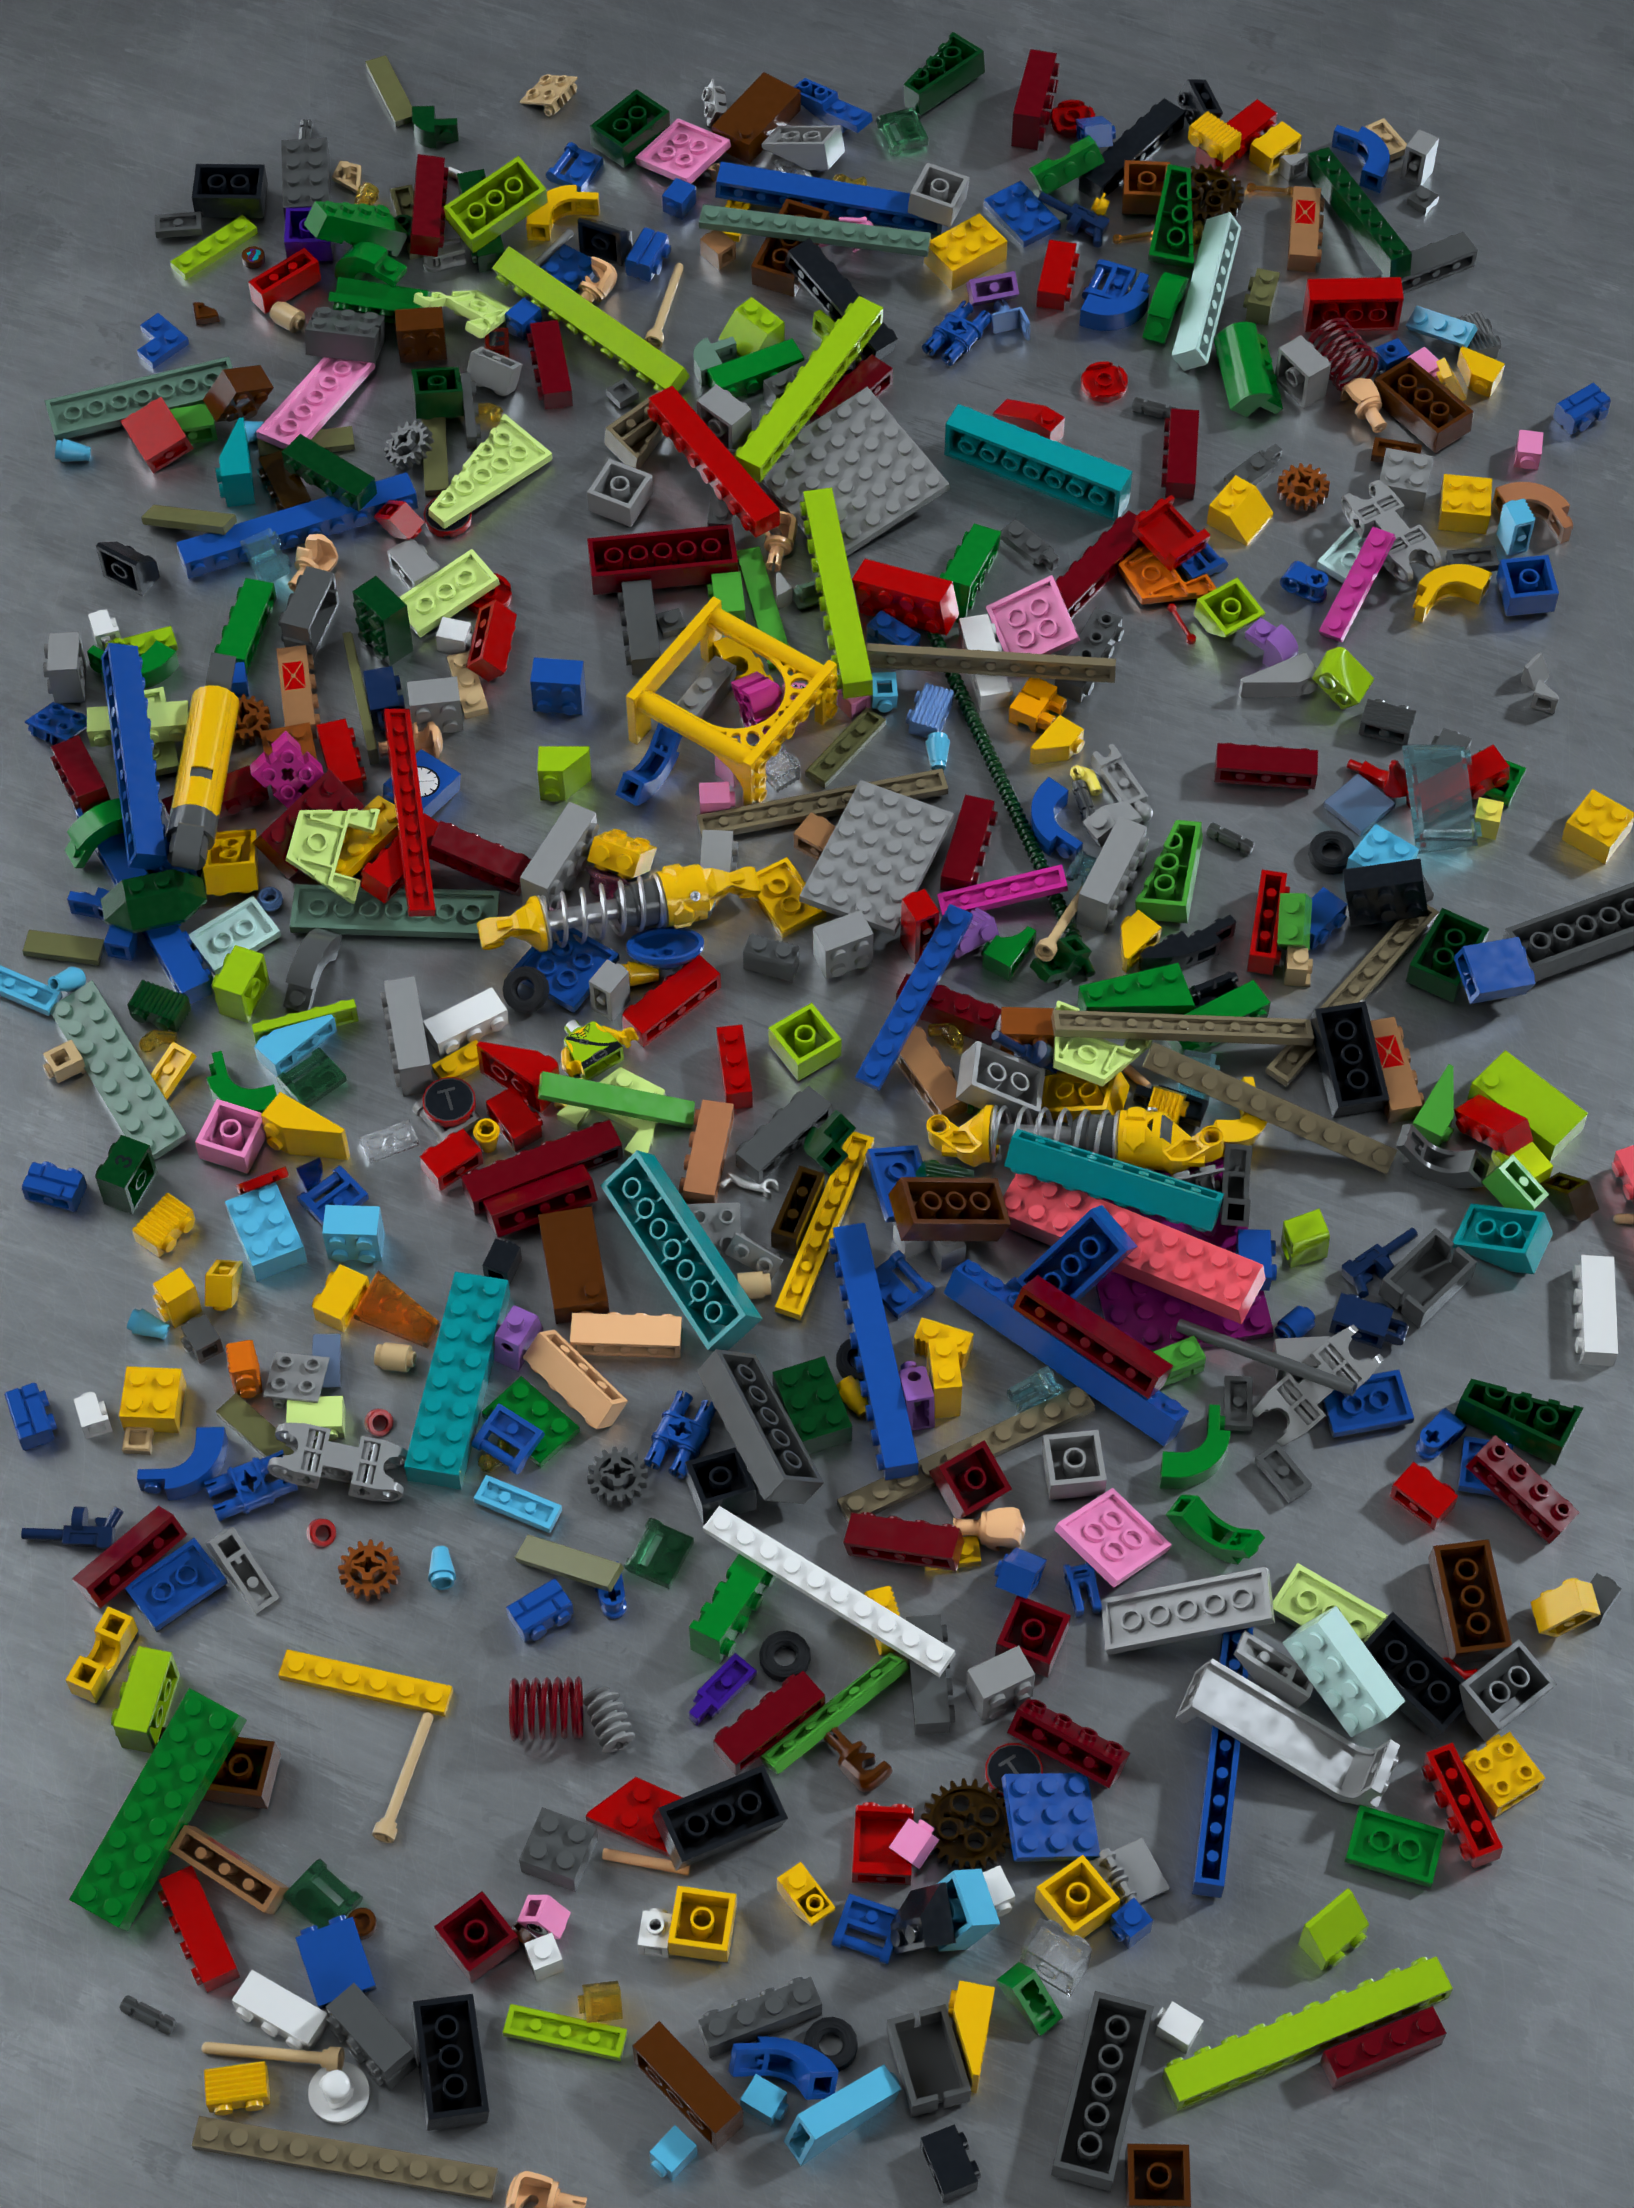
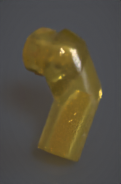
[478,1438,511,1473]

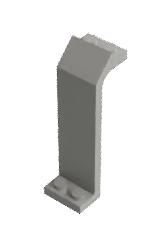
[1175,1658,1400,1808]

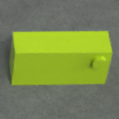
[444,156,548,253]
[1467,1050,1588,1162]

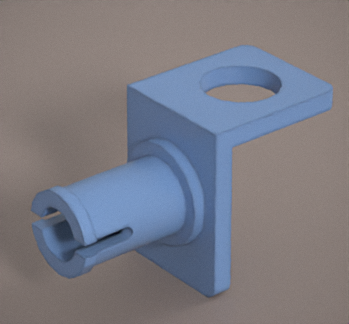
[992,299,1031,341]

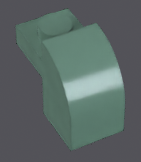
[693,336,737,387]

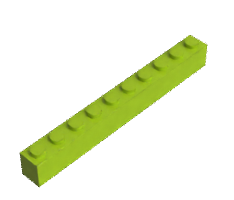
[492,246,690,392]
[734,296,883,483]
[799,487,873,699]
[1162,1956,1453,2111]

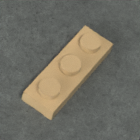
[447,651,489,719]

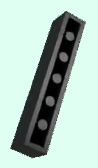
[1078,98,1185,200]
[784,238,898,360]

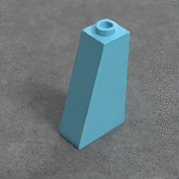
[784,2064,902,2166]

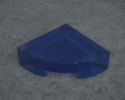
[296,1157,323,1192]

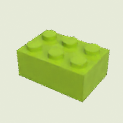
[111,1646,180,1754]

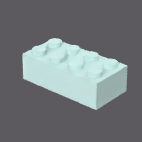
[1282,1606,1405,1737]

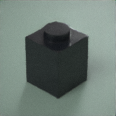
[482,1238,522,1286]

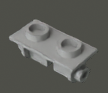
[702,79,727,128]
[725,1232,783,1280]

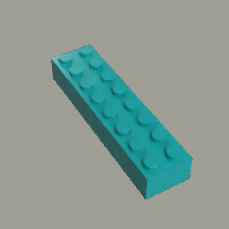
[944,404,1133,522]
[600,1150,763,1352]
[404,1271,510,1490]

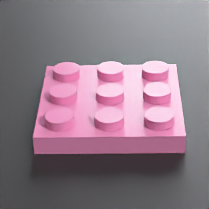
[635,118,731,184]
[985,575,1080,655]
[1054,1488,1172,1588]

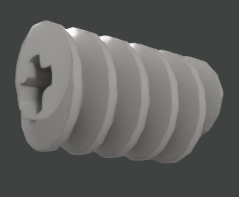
[583,1687,635,1753]

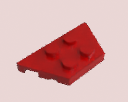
[586,1777,683,1858]

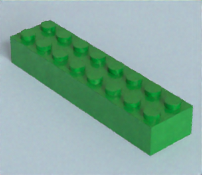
[69,1688,247,1931]

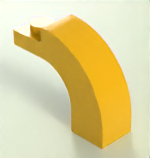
[526,185,600,241]
[1413,564,1492,623]
[1209,1077,1267,1157]

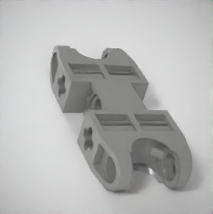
[1341,480,1441,583]
[1252,1324,1384,1447]
[267,1423,408,1502]

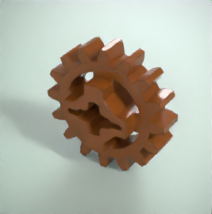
[1277,463,1330,511]
[233,694,271,745]
[338,1539,401,1601]

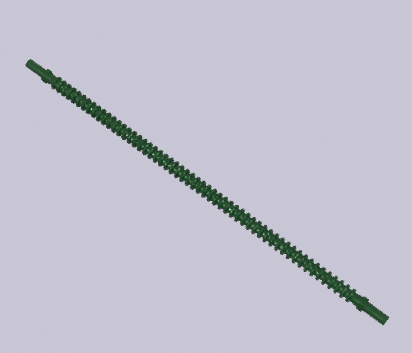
[924,630,1096,977]

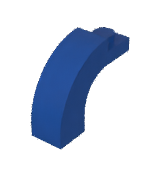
[1331,125,1390,193]
[1079,272,1151,331]
[615,722,682,806]
[1030,777,1083,863]
[67,887,138,961]
[137,1427,228,1501]
[728,2036,839,2100]

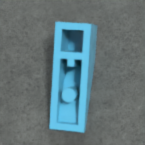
[254,1014,337,1078]

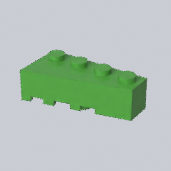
[1135,820,1203,923]

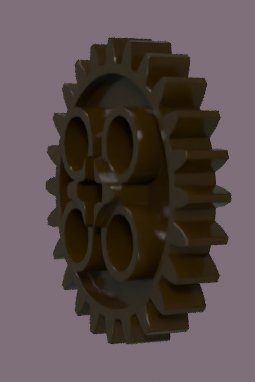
[1191,164,1244,226]
[921,1778,1012,1871]

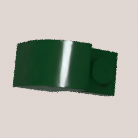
[412,106,459,148]
[1029,935,1092,986]
[804,1110,856,1175]

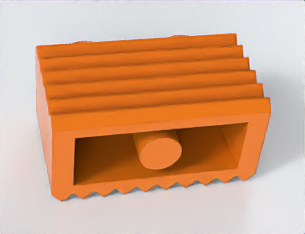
[225,1340,263,1398]

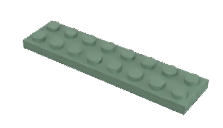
[44,356,233,441]
[290,884,500,939]
[50,980,190,1161]

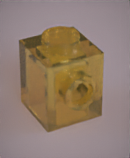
[577,1981,623,2023]

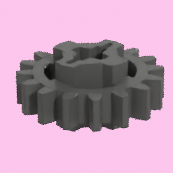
[384,420,434,470]
[587,1447,648,1507]

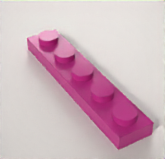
[1319,527,1396,643]
[937,864,1068,917]

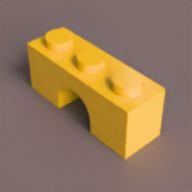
[713,637,774,682]
[65,1606,138,1704]

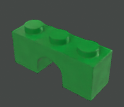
[1029,135,1105,194]

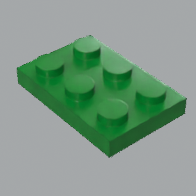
[482,1376,580,1468]
[1345,1805,1446,1888]

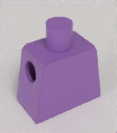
[494,1306,544,1372]
[898,1361,935,1431]

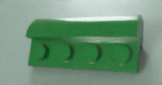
[328,277,432,324]
[1214,322,1283,417]

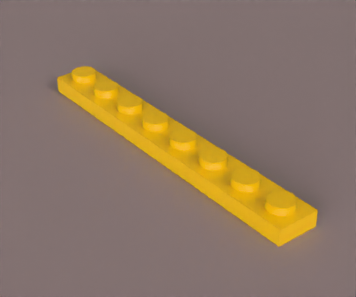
[775,1131,874,1320]

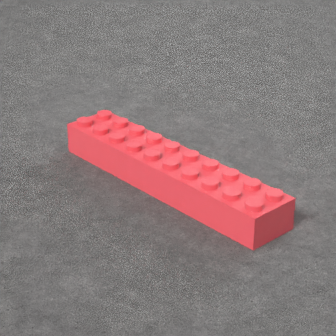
[1003,1173,1266,1324]

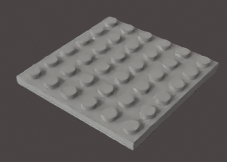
[762,386,950,556]

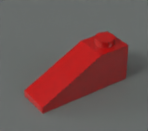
[993,399,1065,441]

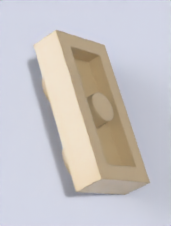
[1365,118,1407,161]

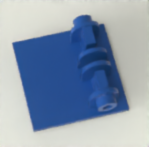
[25,702,87,745]

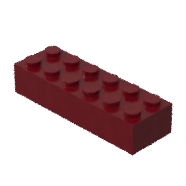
[587,524,738,595]

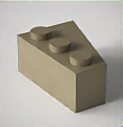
[604,391,664,470]

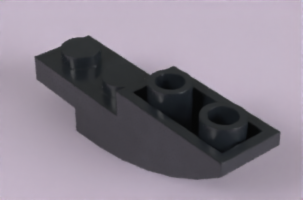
[1138,914,1236,971]

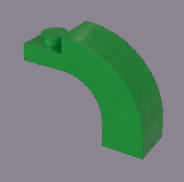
[334,242,407,287]
[1142,272,1189,344]
[87,640,180,689]
[64,798,124,868]
[206,1051,277,1113]
[1160,1404,1231,1489]
[1166,1495,1265,1565]

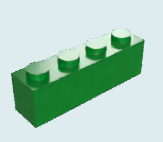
[707,338,804,398]
[214,578,277,675]
[1166,980,1271,1058]

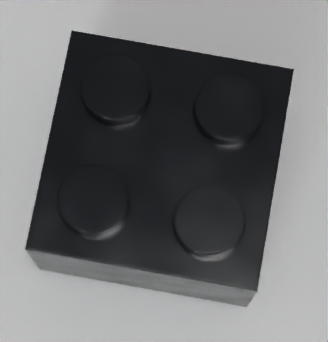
[685,1447,757,1525]

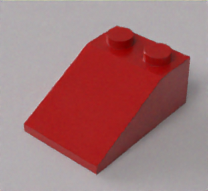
[476,1041,559,1113]

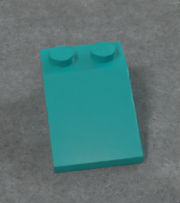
[215,417,256,507]
[1453,1203,1553,1274]

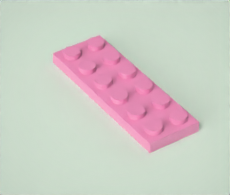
[256,357,375,449]

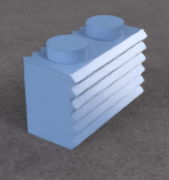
[906,683,954,739]

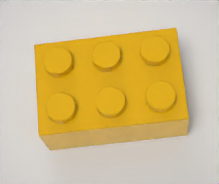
[924,213,1008,291]

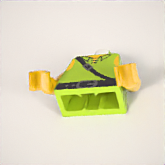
[561,1020,639,1080]

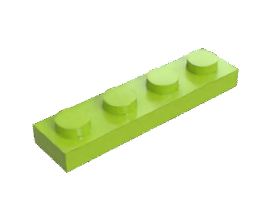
[170,215,258,280]
[252,999,359,1044]
[503,2004,628,2062]

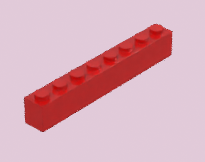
[647,385,780,538]

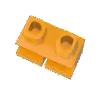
[1008,678,1067,733]

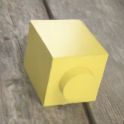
[1470,797,1504,840]

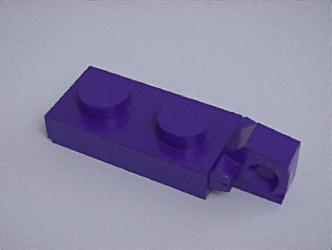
[688,1653,757,1726]

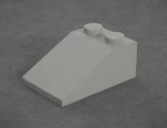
[762,125,845,172]

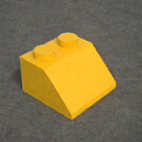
[1207,475,1274,546]

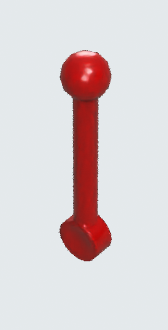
[1167,603,1196,644]

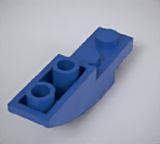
[794,78,873,133]

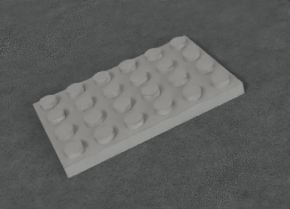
[799,780,954,936]

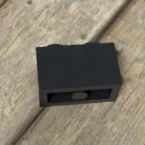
[920,2124,981,2203]

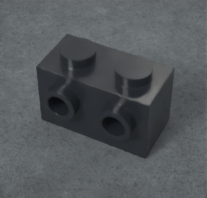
[1176,79,1223,126]

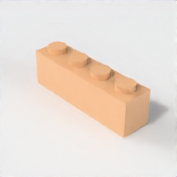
[570,1311,682,1358]
[523,1329,628,1429]

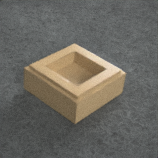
[122,1427,154,1455]

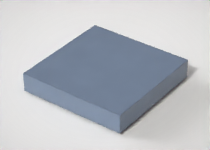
[1323,773,1396,837]

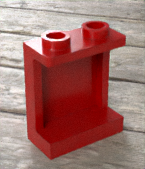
[121,397,194,474]
[1132,495,1211,572]
[852,1802,914,1886]

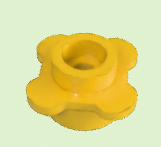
[1091,193,1110,216]

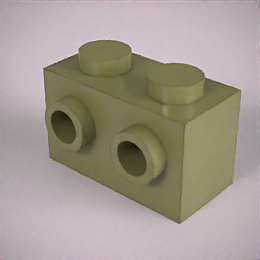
[1243,268,1280,326]

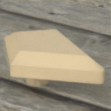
[332,161,362,195]

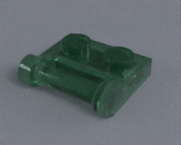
[875,107,929,156]
[276,1047,347,1108]
[624,1518,694,1589]
[283,1859,363,1929]

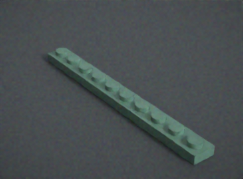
[699,204,931,257]

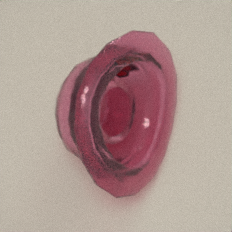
[585,865,630,900]

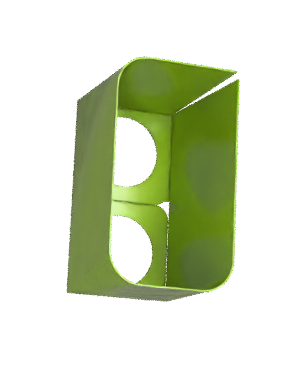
[1312,647,1375,709]
[1281,1209,1330,1268]

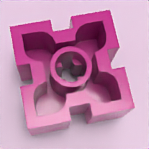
[730,671,782,737]
[250,731,324,809]

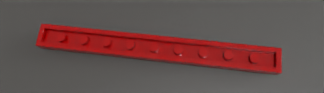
[384,709,436,917]

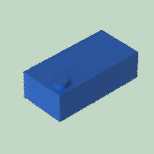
[1016,1205,1138,1302]

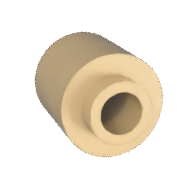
[270,301,305,333]
[736,1271,771,1299]
[374,1342,417,1373]

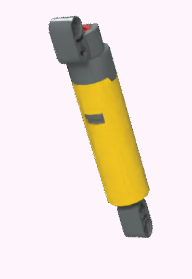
[166,652,240,870]

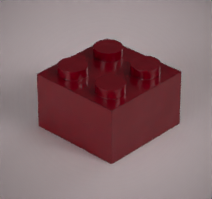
[929,1440,1012,1519]
[995,1595,1071,1678]
[434,1891,520,1984]

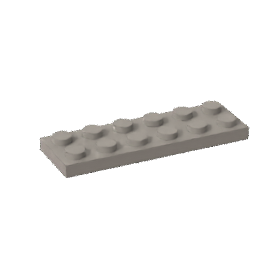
[1101,1567,1275,1655]

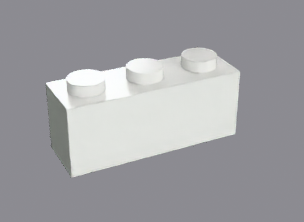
[423,987,509,1058]
[232,1970,329,2051]

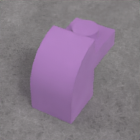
[1245,617,1298,667]

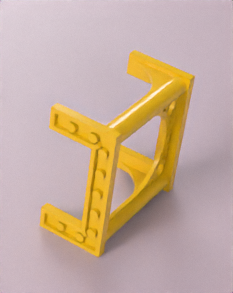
[626,596,838,806]

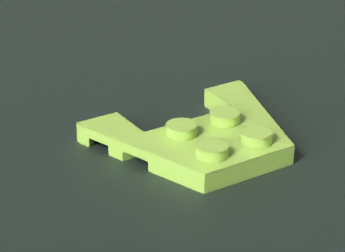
[413,290,511,339]
[285,808,380,904]
[1053,1000,1153,1087]
[557,1067,665,1157]

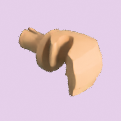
[579,256,617,303]
[1340,378,1387,433]
[764,511,798,572]
[288,534,338,592]
[378,721,443,759]
[953,1507,1026,1551]
[505,2171,587,2208]

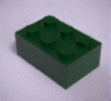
[590,89,670,168]
[352,576,413,666]
[1406,908,1489,1003]
[772,1356,852,1454]

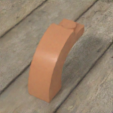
[1493,482,1573,544]

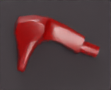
[1347,759,1416,798]

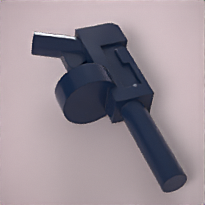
[1038,192,1110,248]
[991,1030,1063,1076]
[1342,1228,1418,1298]
[21,1506,124,1550]

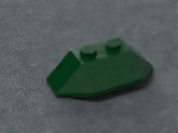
[100,869,207,933]

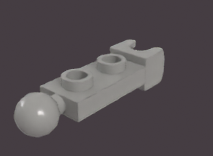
[1091,744,1153,823]

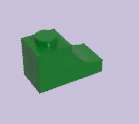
[981,926,1036,981]
[996,1962,1063,2036]

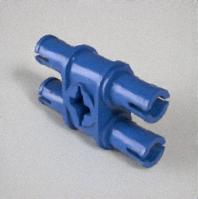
[922,300,992,366]
[644,1390,717,1479]
[204,1450,298,1522]

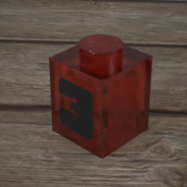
[485,328,510,358]

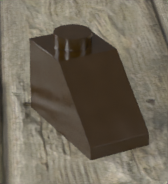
[1540,1172,1599,1222]

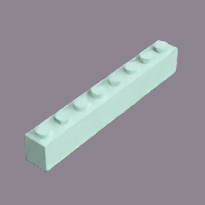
[1172,212,1241,371]

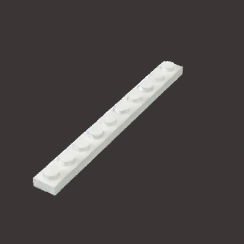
[703,1506,955,1678]

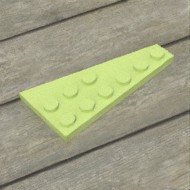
[428,414,552,529]

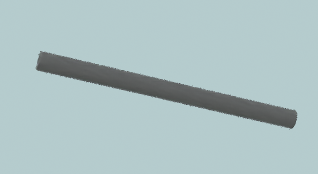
[1176,1319,1357,1396]

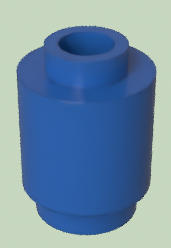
[1274,1306,1315,1339]

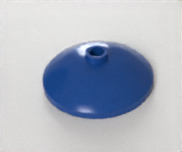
[626,927,704,970]

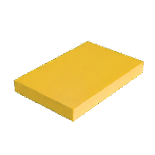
[753,857,826,938]

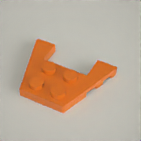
[1118,546,1217,605]

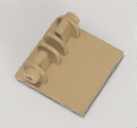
[519,74,578,116]

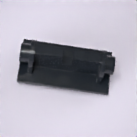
[1189,971,1239,1009]

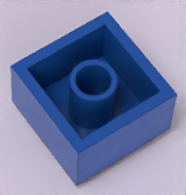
[1496,555,1559,616]
[530,657,586,715]

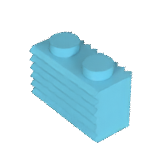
[1496,499,1536,556]

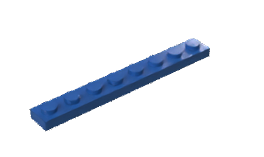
[855,904,973,1091]

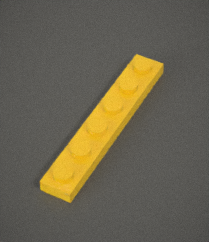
[278,1649,453,1717]

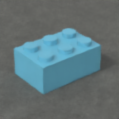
[225,1182,307,1281]

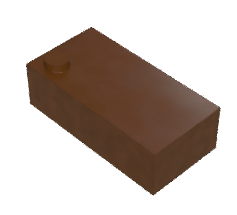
[712,72,801,164]
[751,198,829,297]
[1374,357,1474,453]
[888,1177,1011,1241]
[538,1206,609,1324]
[1428,1539,1512,1664]
[158,1727,281,1809]
[632,2021,744,2151]

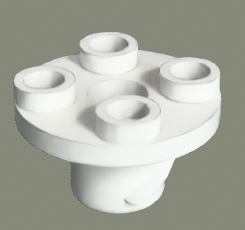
[308,2062,370,2125]

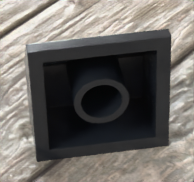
[577,218,633,266]
[96,541,160,596]
[890,1882,956,1954]

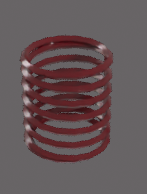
[1308,318,1379,392]
[509,1676,583,1741]

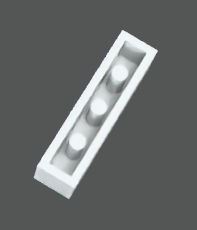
[958,614,1013,711]
[1573,1255,1618,1366]

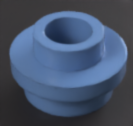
[257,886,283,911]

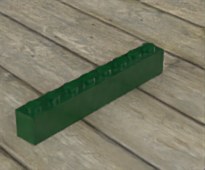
[1307,147,1412,278]

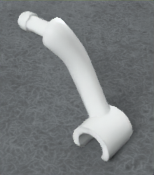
[719,1173,779,1199]

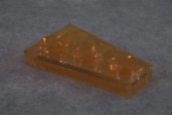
[353,1270,440,1349]

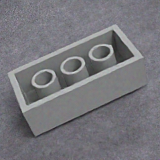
[520,802,599,911]
[1076,816,1149,933]
[380,976,433,1097]

